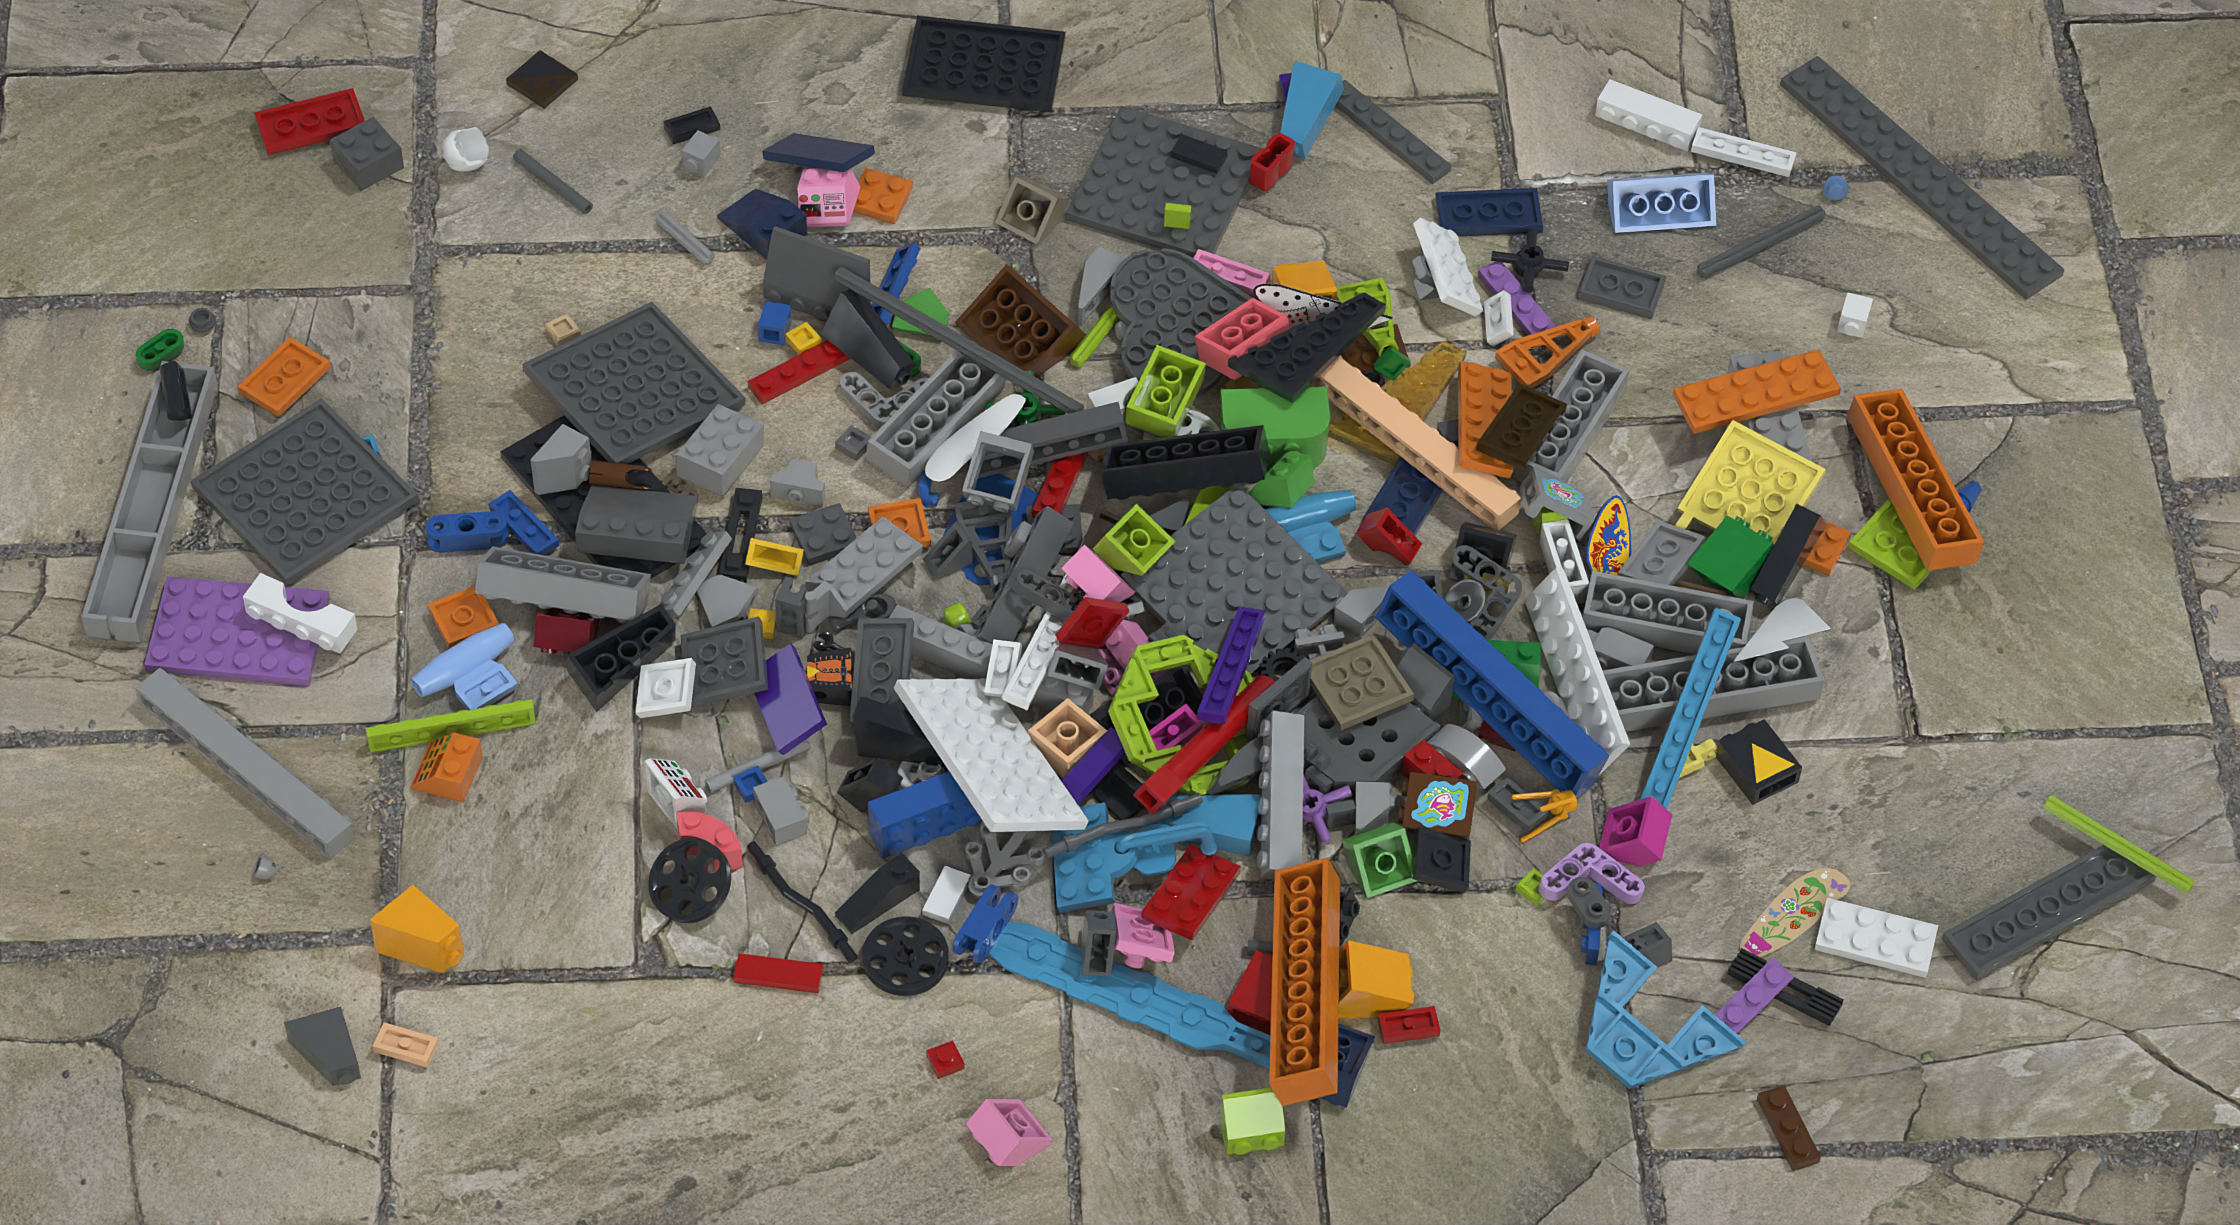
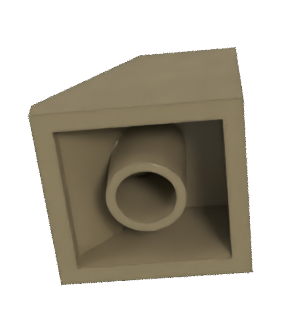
[995,176,1070,245]

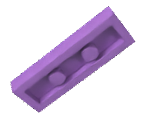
[1715,957,1794,1034]

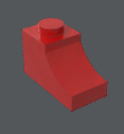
[1355,508,1422,565]

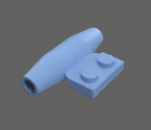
[411,623,517,710]

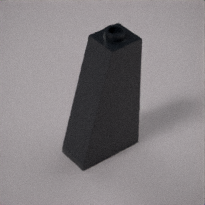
[821,289,914,389]
[1751,504,1827,606]
[853,697,946,767]

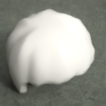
[442,127,489,172]

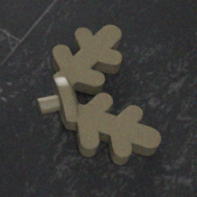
[656,468,698,496]

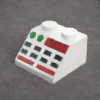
[645,758,707,830]

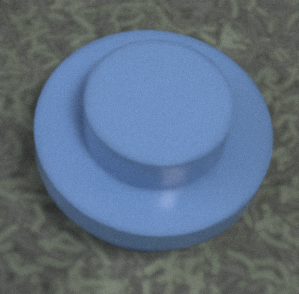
[1823,176,1849,200]

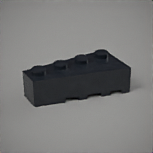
[567,604,676,712]

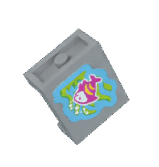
[1519,466,1594,539]

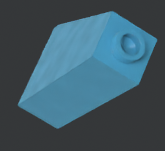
[1280,61,1344,159]
[1149,794,1262,856]

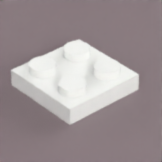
[635,658,696,718]

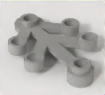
[965,823,1045,899]

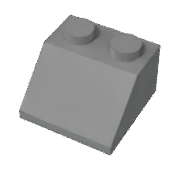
[531,424,592,495]

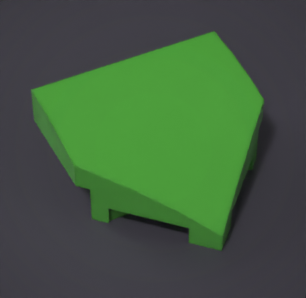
[892,288,949,337]

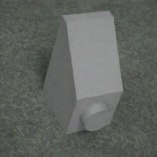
[1333,586,1389,638]
[1354,782,1395,836]

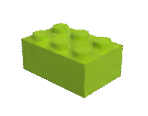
[1125,345,1206,438]

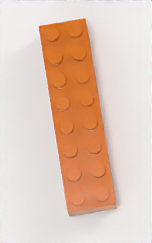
[1847,389,1984,571]

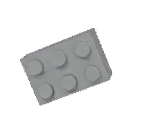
[676,404,764,496]

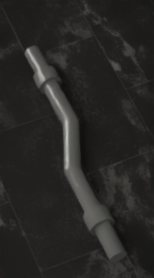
[1042,793,1203,858]

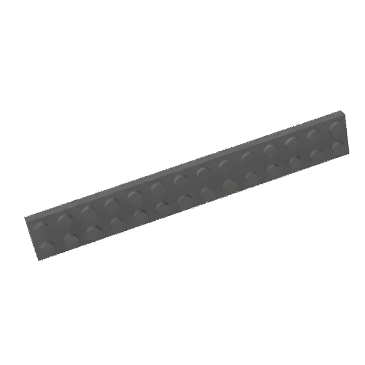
[1780,56,2065,300]

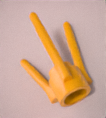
[1512,789,1578,843]

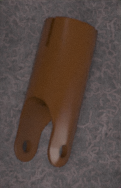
[589,460,652,490]

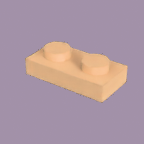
[373,1022,439,1068]

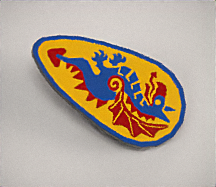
[1584,495,1631,575]

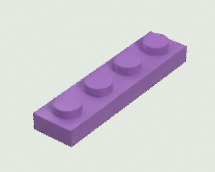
[1478,262,1556,336]

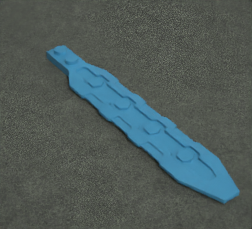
[988,922,1271,1069]

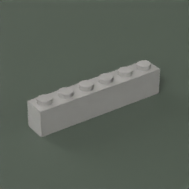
[1257,711,1304,880]

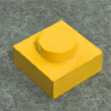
[785,322,822,355]
[748,608,776,639]

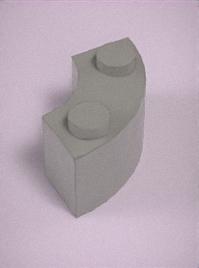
[1427,724,1506,789]

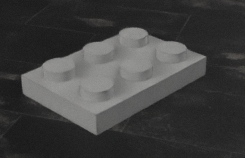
[1618,520,1706,586]

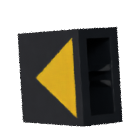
[1716,719,1802,805]

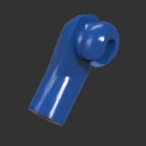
[917,471,939,508]

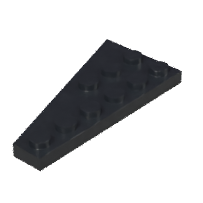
[1228,292,1386,403]

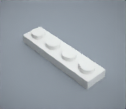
[1691,127,1796,177]

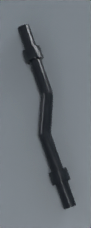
[747,841,858,963]

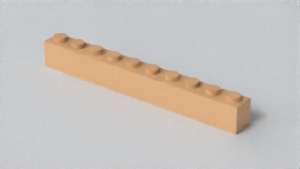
[1310,355,1521,530]

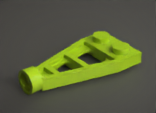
[1336,277,1399,357]

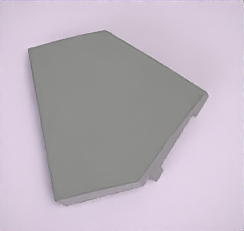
[697,575,759,627]

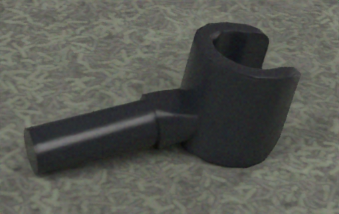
[813,632,853,655]

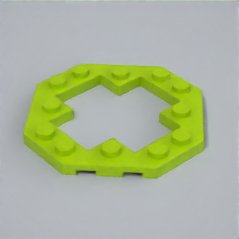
[1108,635,1253,796]

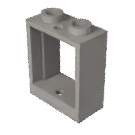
[962,431,1034,513]

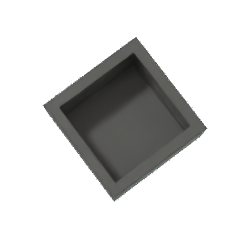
[330,117,404,191]

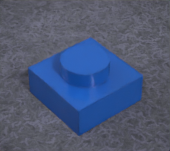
[733,766,768,803]

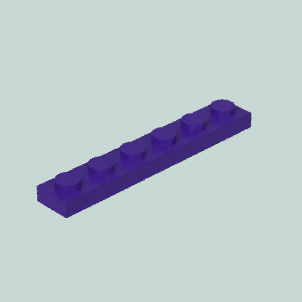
[1198,606,1266,724]

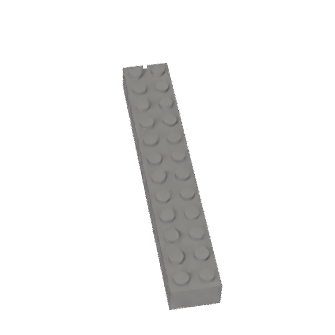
[81,361,218,643]

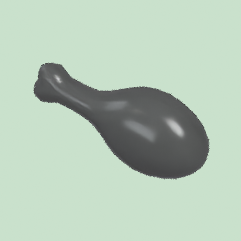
[830,594,897,631]

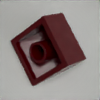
[533,607,600,655]

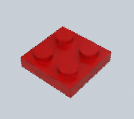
[1055,597,1130,649]

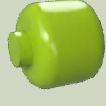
[942,602,971,628]

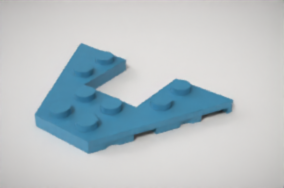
[1585,930,1746,1089]

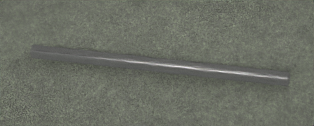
[834,267,1084,414]

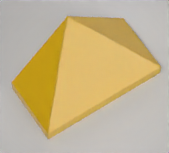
[745,538,804,576]

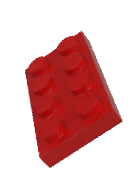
[254,88,365,155]
[1141,844,1241,940]

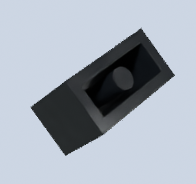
[837,758,903,813]

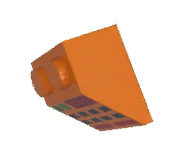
[411,733,483,802]

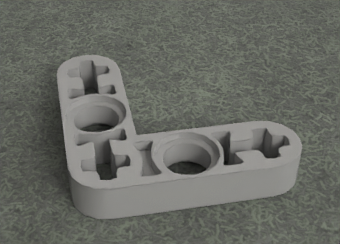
[840,372,929,429]

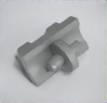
[1294,624,1345,660]

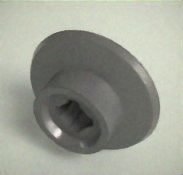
[1444,579,1486,623]

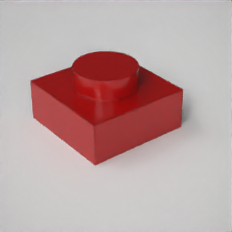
[926,1040,965,1079]

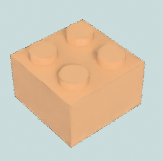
[1028,698,1107,779]

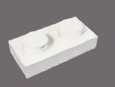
[1484,290,1514,347]
[984,639,1022,697]

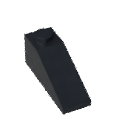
[835,853,920,934]

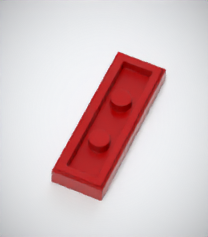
[733,953,824,994]

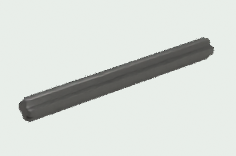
[1697,206,1826,278]

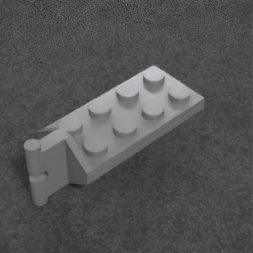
[805,516,923,633]

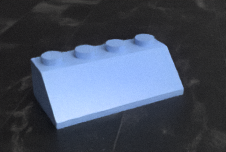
[1607,172,1716,233]

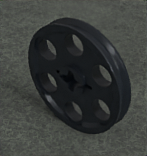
[648,838,731,923]
[863,916,949,996]

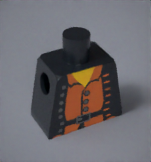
[805,648,852,706]

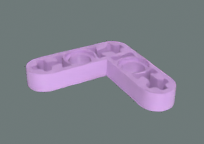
[1539,843,1645,904]

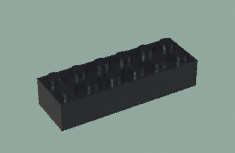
[1101,425,1270,500]

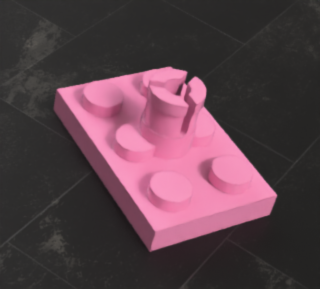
[1111,903,1175,968]

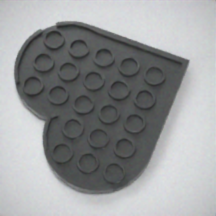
[1110,248,1252,397]

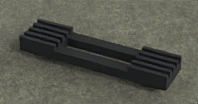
[719,488,763,583]
[1727,948,1844,1026]

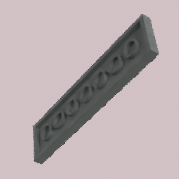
[1942,835,2157,980]

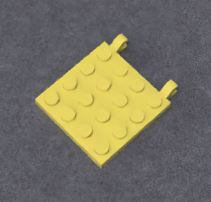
[1675,420,1826,545]

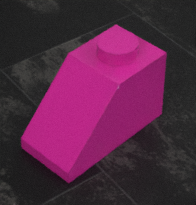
[1149,704,1204,751]

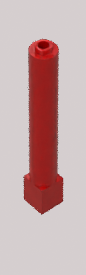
[1133,675,1275,815]

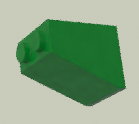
[1687,515,1774,599]

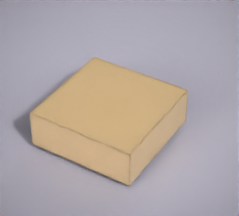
[545,313,581,346]

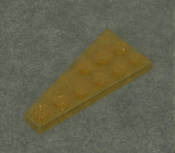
[1328,341,1467,466]

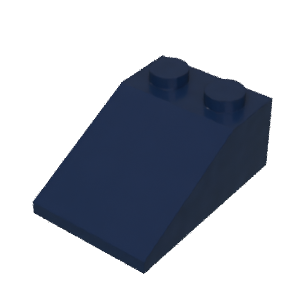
[717,188,807,260]
[1319,1023,1375,1108]

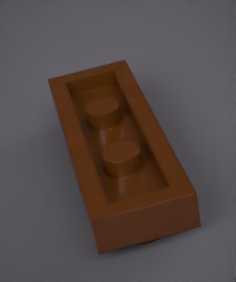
[1757,1085,1821,1171]

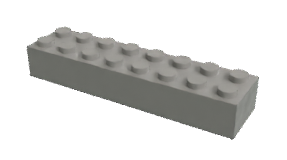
[1602,636,1825,732]

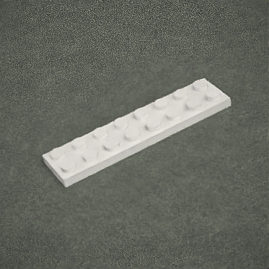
[1524,568,1630,775]

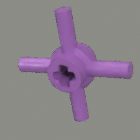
[1303,774,1352,845]

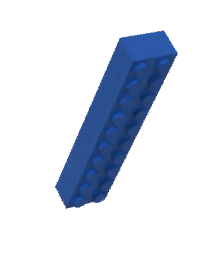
[1375,570,1610,799]

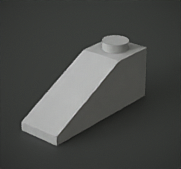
[1078,246,1124,326]

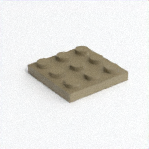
[1310,634,1414,731]

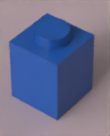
[758,301,792,346]

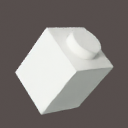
[1837,293,1873,338]

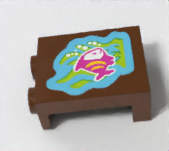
[1398,772,1477,840]

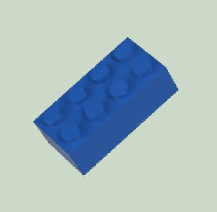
[868,771,983,859]

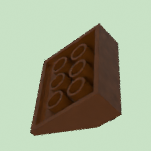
[955,264,1087,378]

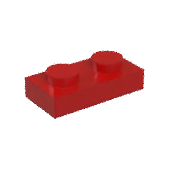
[1378,1006,1441,1044]

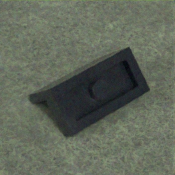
[1090,762,1145,820]

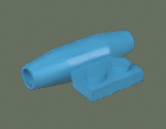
[1265,490,1356,563]

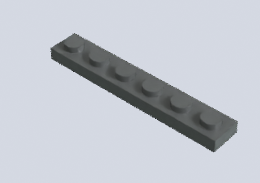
[1335,80,1451,184]

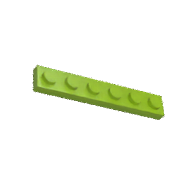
[366,699,536,753]

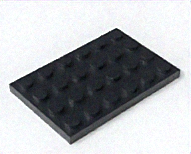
[902,15,1066,113]

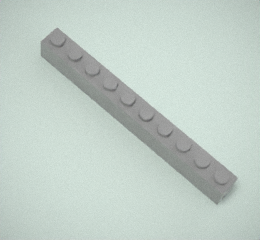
[135,668,355,860]

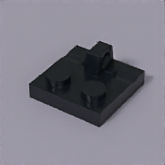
[1412,826,1471,893]

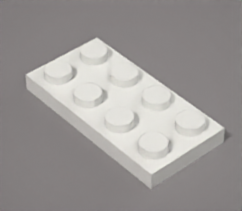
[1413,218,1483,317]
[1814,898,1938,978]

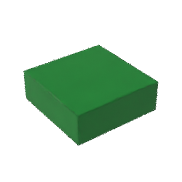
[1373,346,1411,381]

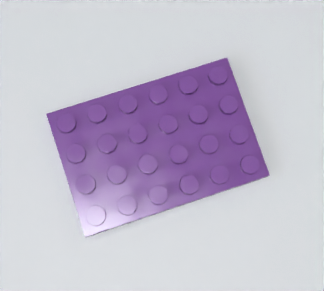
[144,576,330,686]

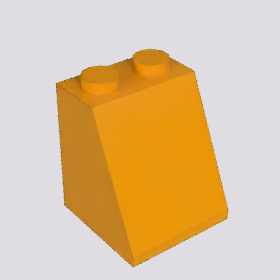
[1272,260,1337,300]
[370,885,464,973]
[1338,940,1414,1018]

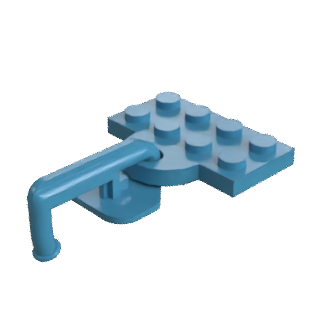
[1052,802,1217,913]

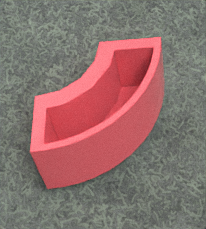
[676,811,743,872]

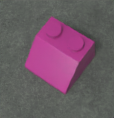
[1599,796,1672,866]

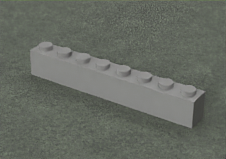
[889,605,1094,714]

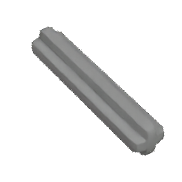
[656,212,715,265]

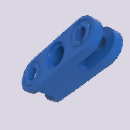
[425,511,509,553]
[953,884,1019,963]

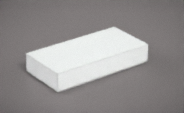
[922,866,971,924]

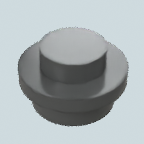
[189,308,216,333]

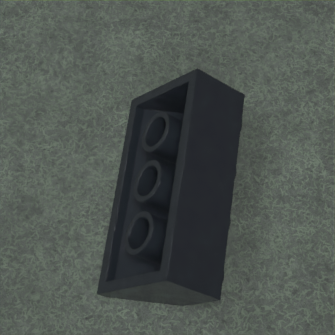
[1089,665,1203,766]

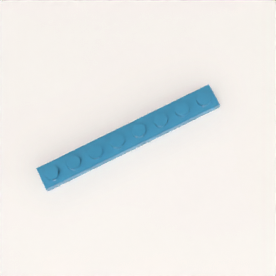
[1639,608,1741,809]

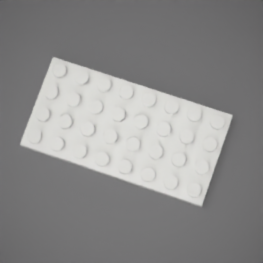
[894,678,1088,832]

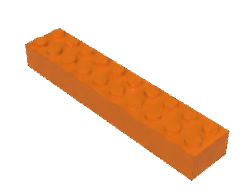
[1269,857,1340,1106]

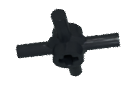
[1491,230,1569,293]

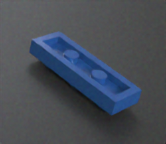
[488,490,559,555]

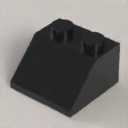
[1449,522,1517,581]

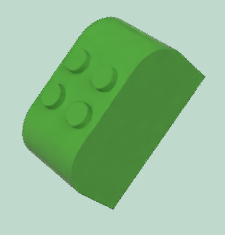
[1219,387,1330,472]

